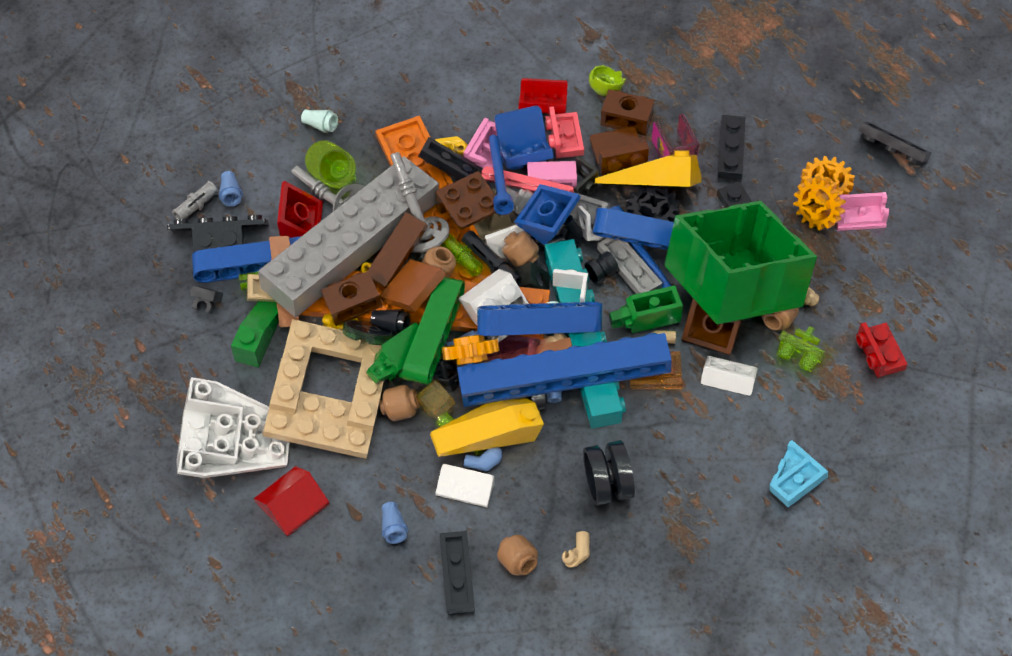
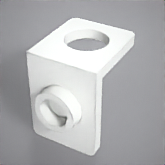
[577,206,604,241]
[553,269,588,302]

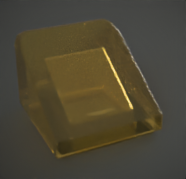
[416,380,456,419]

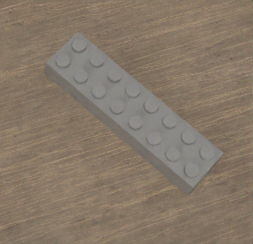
[258,156,439,318]

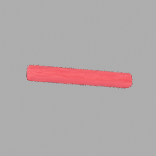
[482,166,574,192]

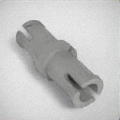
[172,181,219,219]

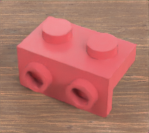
[545,107,584,158]

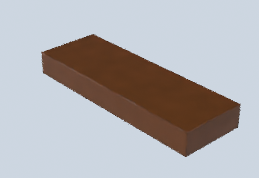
[368,212,428,288]

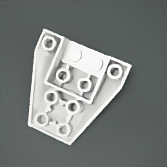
[176,377,290,478]

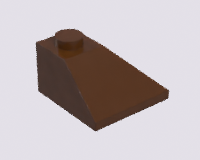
[681,298,743,354]

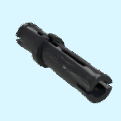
[461,230,522,285]

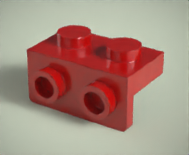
[518,78,568,114]

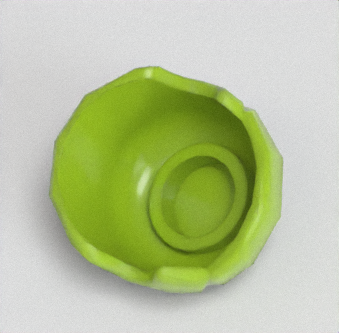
[589,65,626,97]

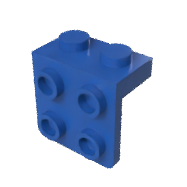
[494,106,554,170]

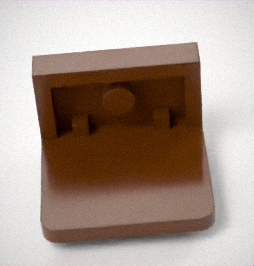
[590,127,649,175]
[436,171,496,229]

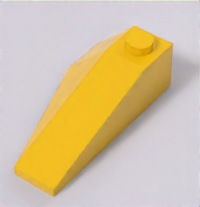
[595,150,702,187]
[430,397,544,457]

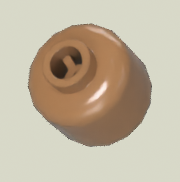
[502,231,539,267]
[422,246,456,278]
[761,308,799,331]
[379,384,420,422]
[497,534,538,576]

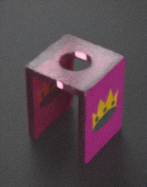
[652,113,699,158]

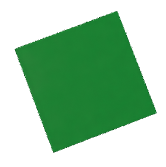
[664,201,817,325]

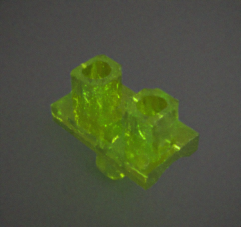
[777,326,825,372]

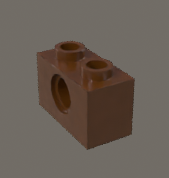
[600,89,654,136]
[321,271,383,326]

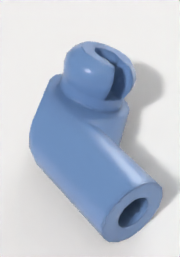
[464,447,502,471]

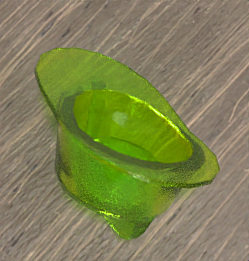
[305,140,356,188]

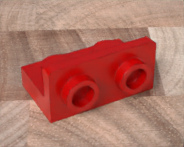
[856,322,908,378]

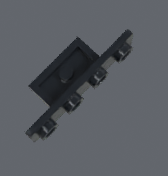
[167,215,269,253]

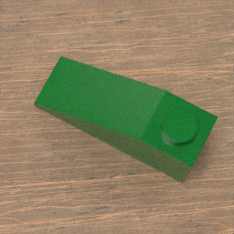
[231,301,279,368]

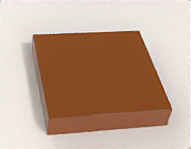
[380,259,446,312]

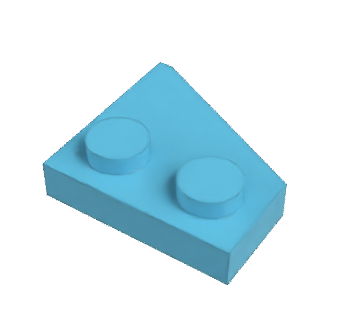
[770,440,828,507]

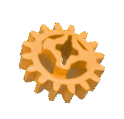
[800,156,855,195]
[793,175,846,230]
[442,334,499,365]

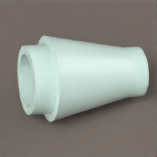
[301,109,338,133]

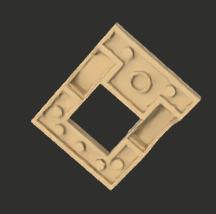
[263,319,388,459]

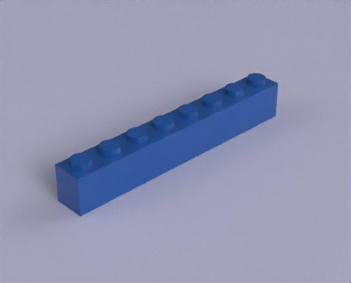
[457,333,672,407]

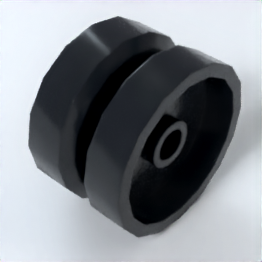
[583,440,635,506]

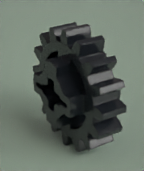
[626,185,680,222]

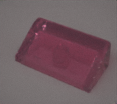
[487,336,541,360]

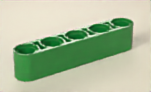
[402,277,465,385]

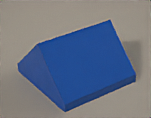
[514,184,581,245]

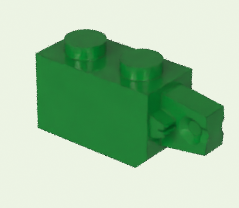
[609,285,683,333]
[366,322,419,384]

